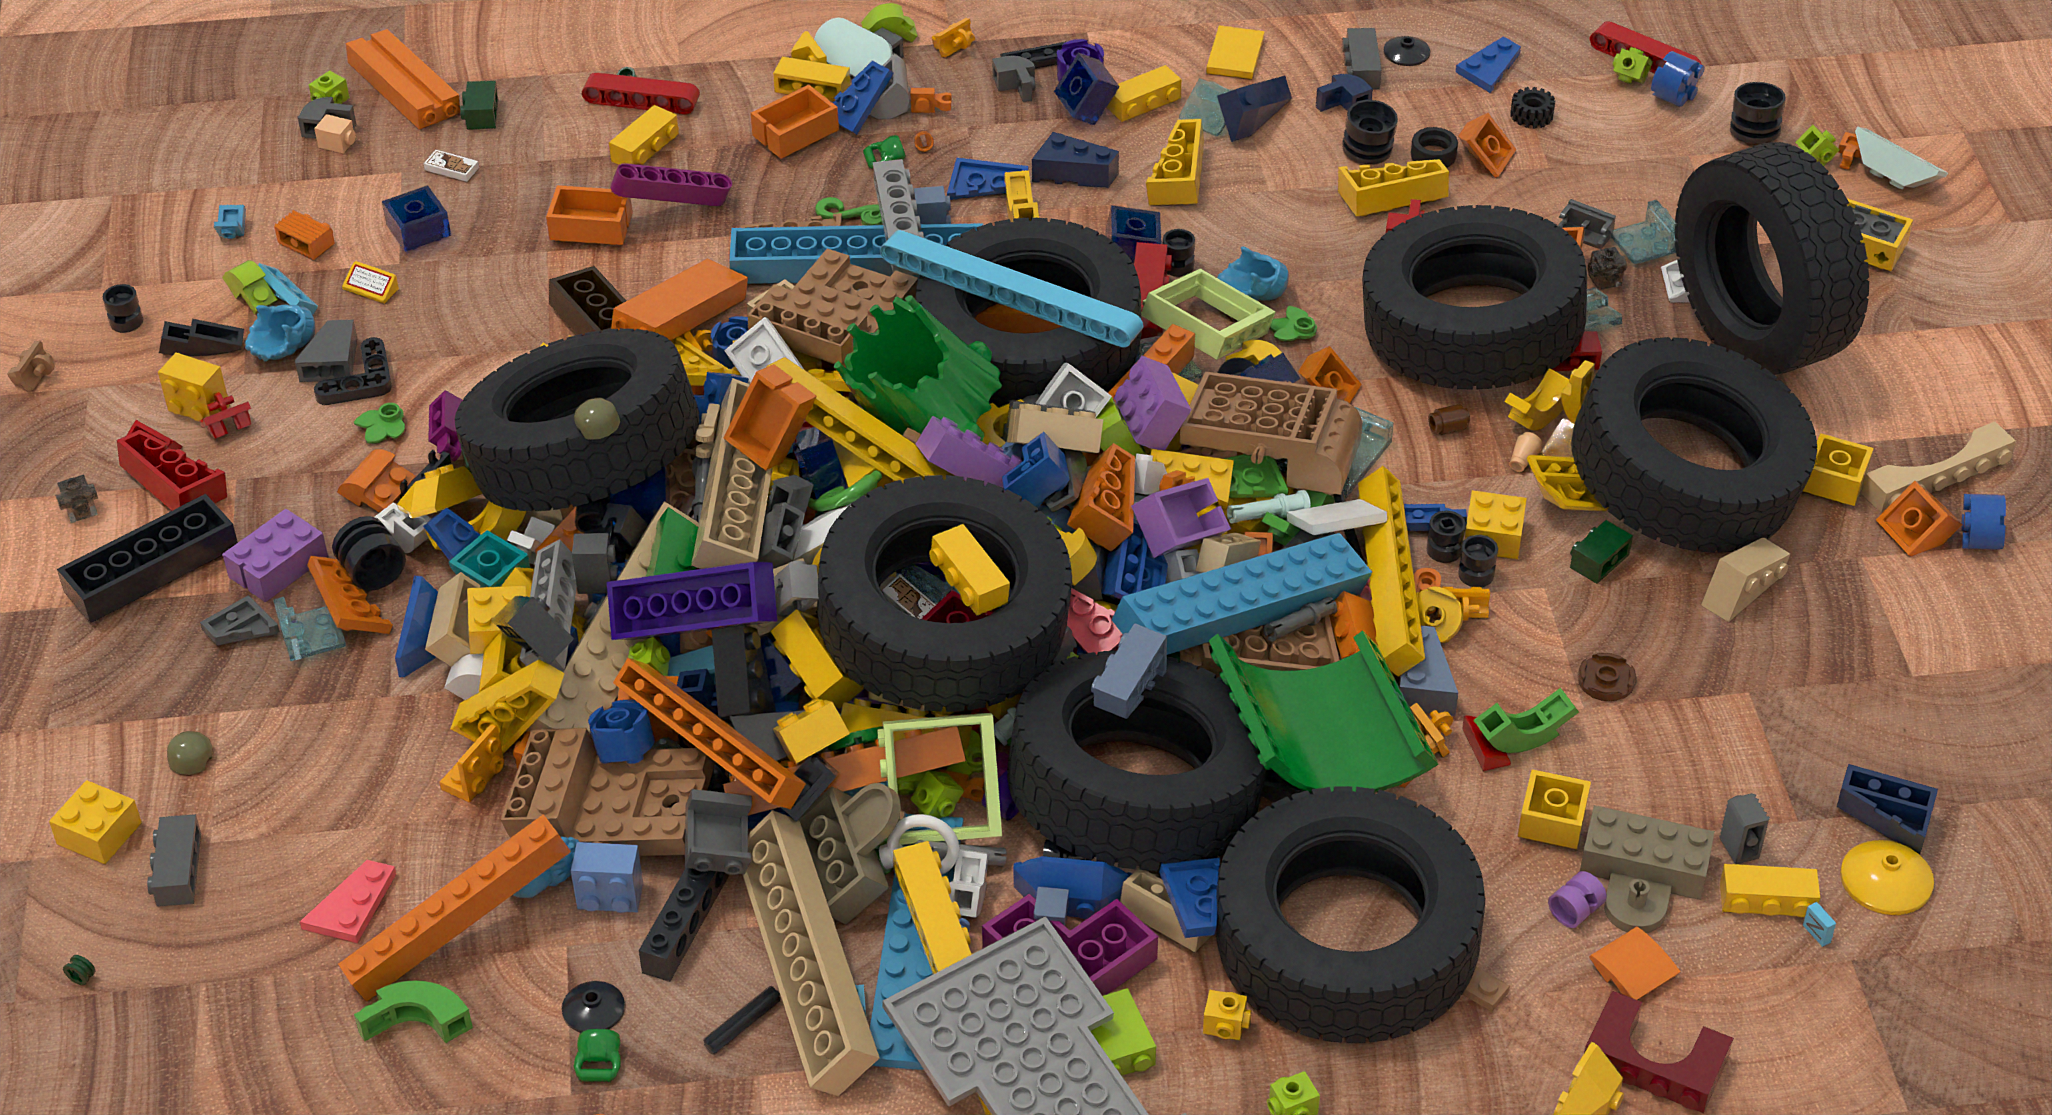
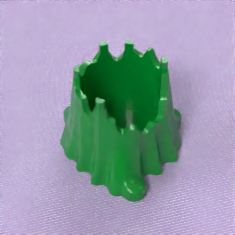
[834,295,1002,441]

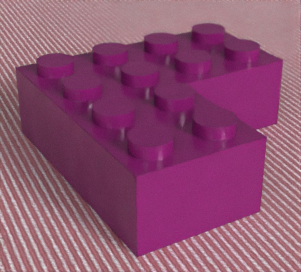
[982,894,1158,996]

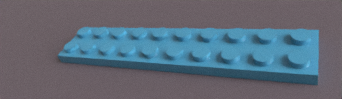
[870,814,964,1070]

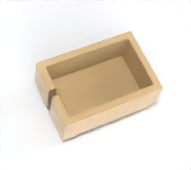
[1007,404,1103,453]
[425,572,480,667]

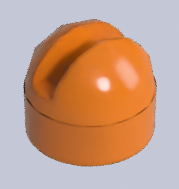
[914,131,934,151]

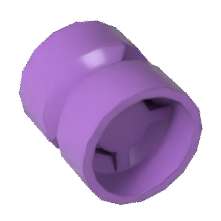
[1548,871,1607,928]

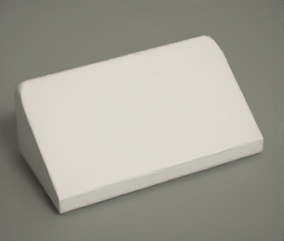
[1661,260,1689,303]

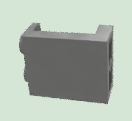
[685,789,752,875]

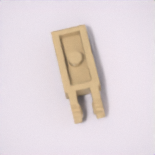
[696,404,720,458]

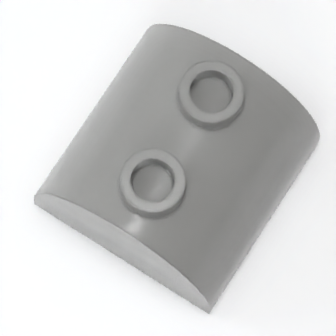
[869,53,911,119]

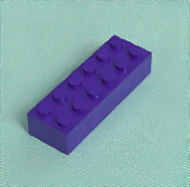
[607,562,778,640]

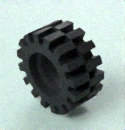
[1510,87,1555,128]

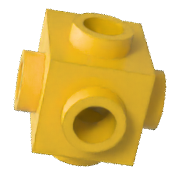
[1203,990,1252,1040]

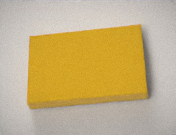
[1206,25,1265,79]

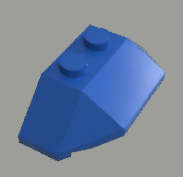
[1102,519,1168,602]
[395,576,438,677]
[1013,856,1133,919]

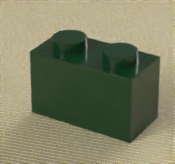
[460,81,499,130]
[1570,520,1633,584]

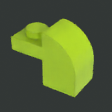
[861,3,917,42]
[222,260,278,314]

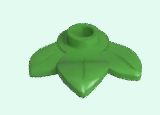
[1270,306,1317,341]
[354,403,405,443]

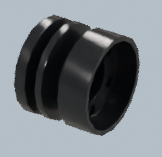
[1730,82,1786,144]
[1342,100,1398,165]
[332,516,406,591]

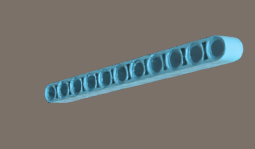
[880,230,1143,348]

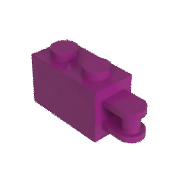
[428,390,463,461]

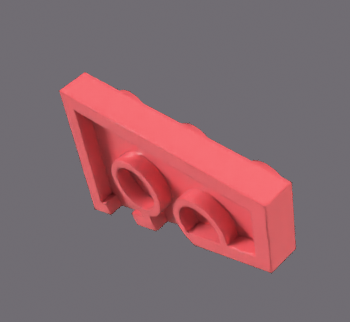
[1067,588,1123,655]
[300,860,396,943]

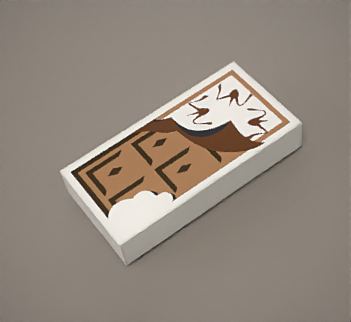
[424,150,479,182]
[882,574,936,619]

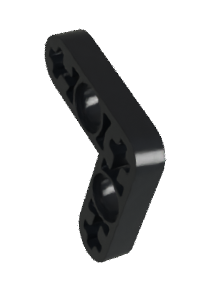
[314,337,392,405]

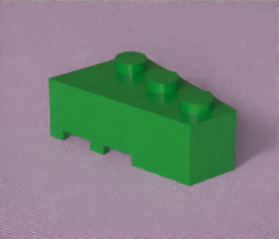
[646,507,698,577]

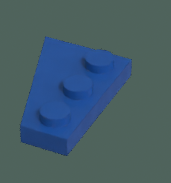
[1455,36,1521,93]
[833,60,894,135]
[1159,858,1220,938]

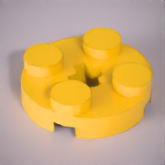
[1416,587,1463,643]

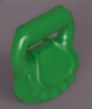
[863,135,906,169]
[573,1029,621,1082]

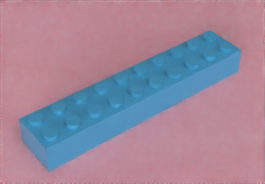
[729,223,983,284]
[1112,533,1372,655]

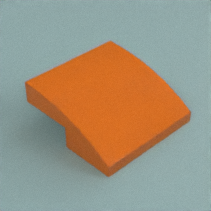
[1589,927,1681,1000]

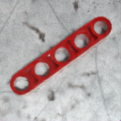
[1589,21,1702,74]
[581,73,700,114]

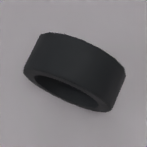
[1410,127,1458,168]

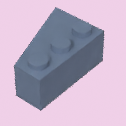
[1091,623,1167,719]
[1399,626,1458,716]

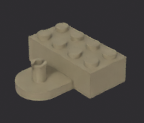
[799,783,901,924]
[1580,805,1715,933]

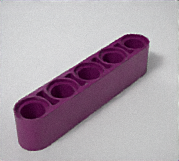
[610,164,732,206]

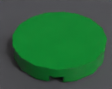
[827,726,883,751]

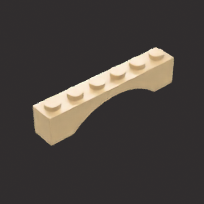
[1861,422,2016,513]

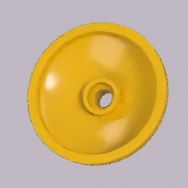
[1840,840,1934,915]

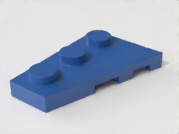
[947,158,1029,200]
[423,508,480,560]

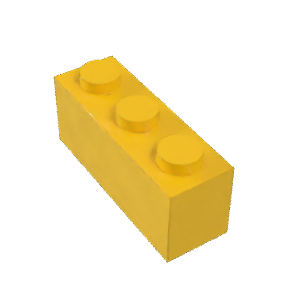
[773,57,851,102]
[1106,65,1182,122]
[609,105,679,165]
[929,524,1010,615]
[1720,864,1820,917]

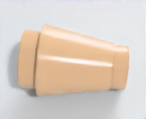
[1509,432,1542,472]

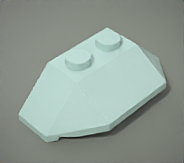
[1855,127,1948,189]

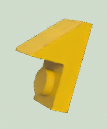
[791,31,827,64]

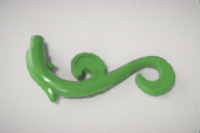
[815,197,883,226]
[807,470,882,511]

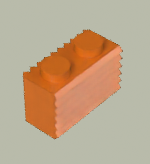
[274,210,335,260]

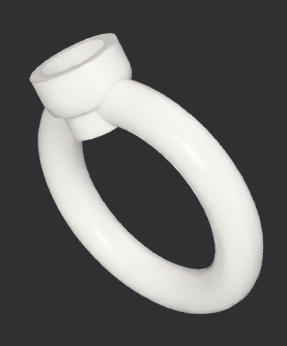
[879,814,960,875]

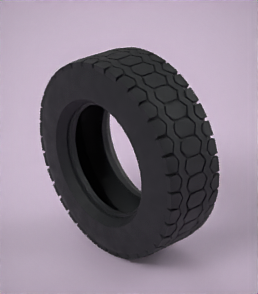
[1675,142,1869,375]
[1362,205,1587,390]
[916,217,1142,408]
[455,328,699,511]
[1571,337,1817,553]
[817,475,1072,712]
[1007,650,1267,871]
[1216,786,1485,1043]

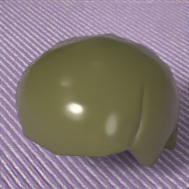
[574,398,620,439]
[167,731,213,775]

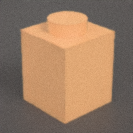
[314,114,356,154]

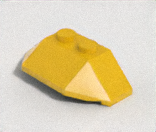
[1526,455,1609,511]
[397,464,482,518]

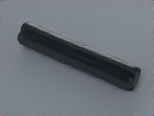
[703,986,781,1054]

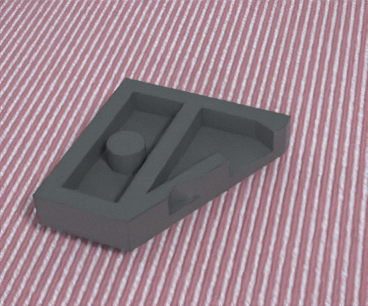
[200,595,280,645]

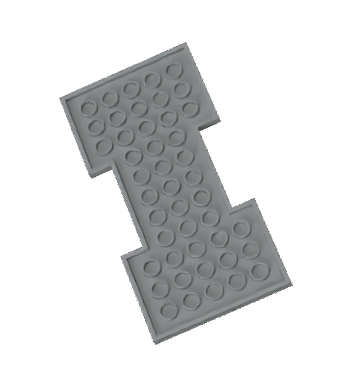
[882,916,1187,1115]

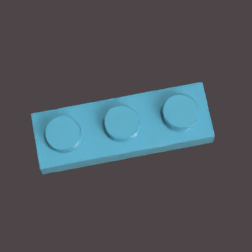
[258,263,318,314]

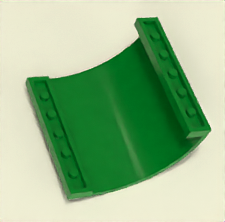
[1209,631,1439,793]

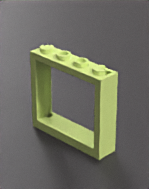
[1141,269,1275,360]
[878,713,1002,845]

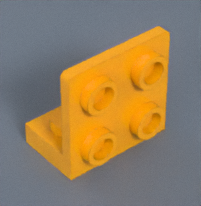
[439,724,504,803]

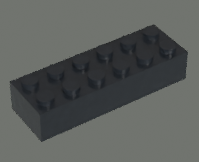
[57,494,238,624]

